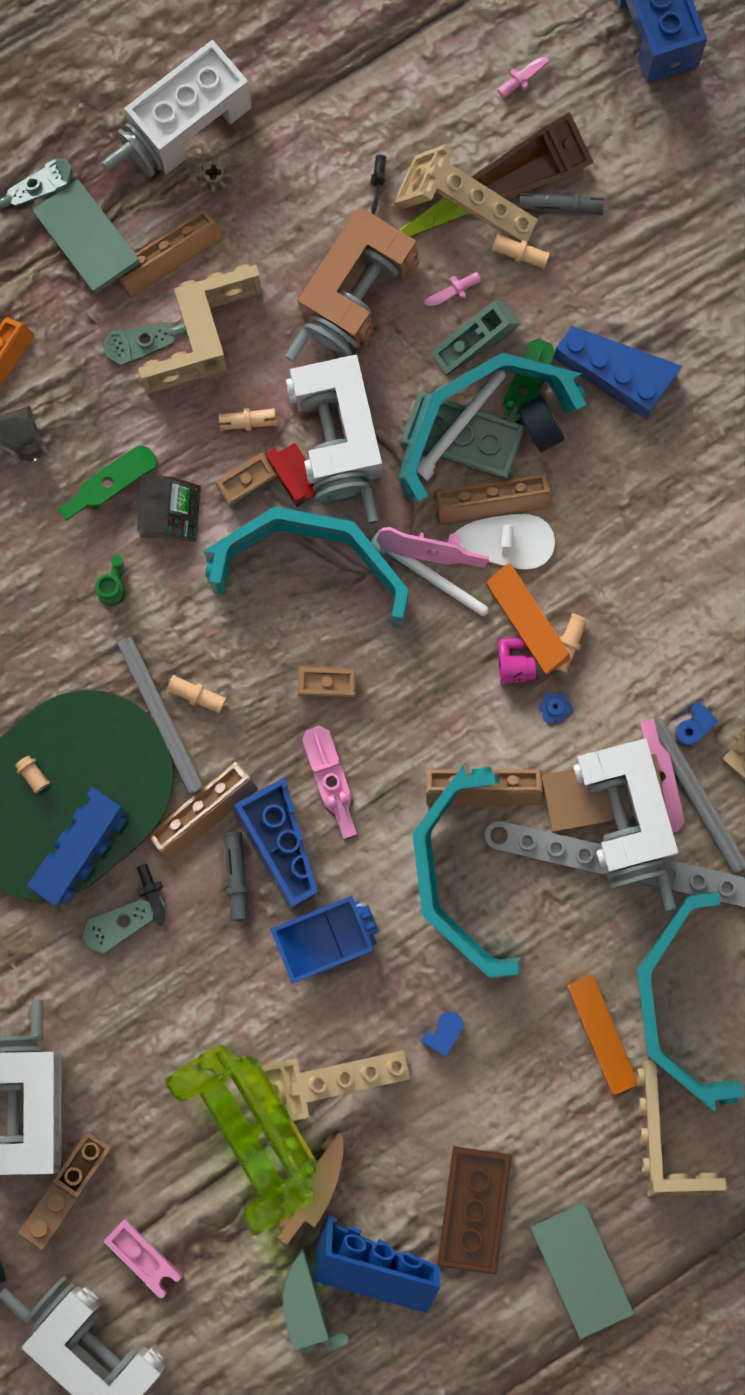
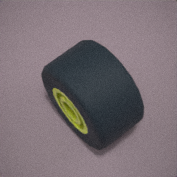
[517,395,564,452]

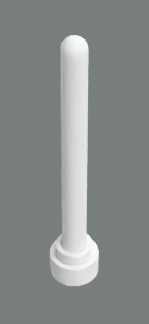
[417,369,506,482]
[371,529,489,616]

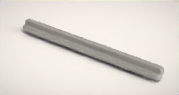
[118,637,203,794]
[655,719,745,873]

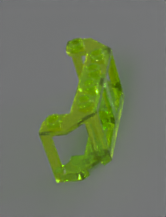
[164,1044,317,1237]

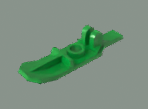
[502,338,555,423]
[58,445,157,521]

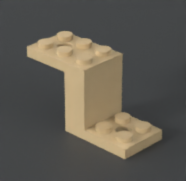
[138,264,262,394]

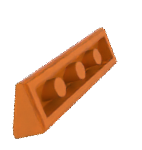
[0,317,34,388]
[486,563,570,675]
[566,975,638,1096]

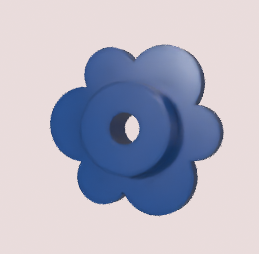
[539,692,572,723]

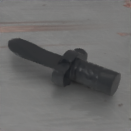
[370,155,387,215]
[137,864,165,926]

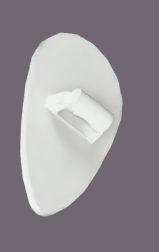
[454,514,555,570]

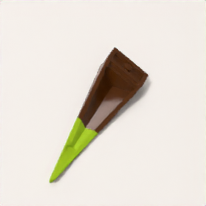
[399,112,594,237]

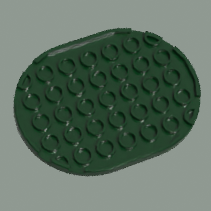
[0,690,174,901]

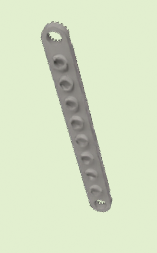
[484,821,745,908]

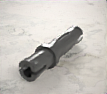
[520,193,604,216]
[223,832,250,921]

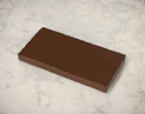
[437,1146,512,1275]

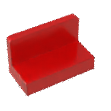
[266,443,317,507]

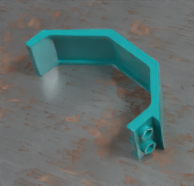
[397,353,587,503]
[204,506,409,628]
[412,763,523,978]
[636,892,745,1112]

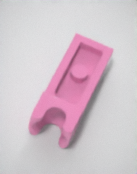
[103,1219,183,1299]

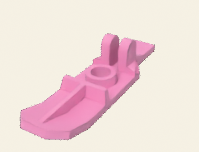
[376,527,489,568]
[640,718,685,832]
[302,726,357,839]

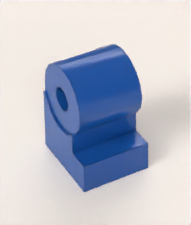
[674,700,719,747]
[421,1012,463,1057]

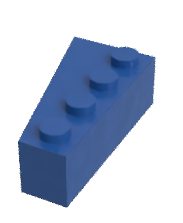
[554,326,682,420]
[233,777,318,911]
[27,787,127,908]
[314,1215,440,1313]

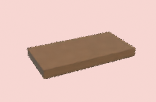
[542,753,667,832]

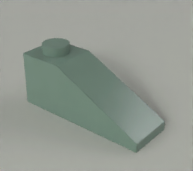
[431,300,522,375]

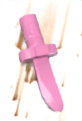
[497,57,549,99]
[424,272,481,306]

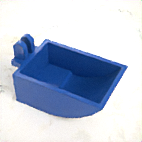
[270,896,379,984]

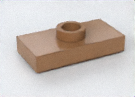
[215,452,278,507]
[297,666,356,698]

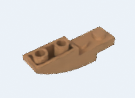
[18,1132,111,1251]
[277,1132,344,1245]

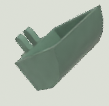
[283,1246,349,1353]

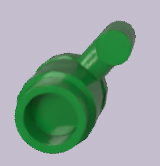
[95,555,126,606]

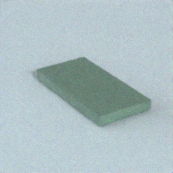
[32,179,141,295]
[400,391,526,480]
[530,1202,634,1339]

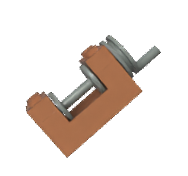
[285,206,420,362]

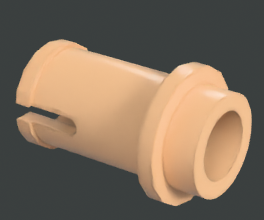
[15,755,50,794]

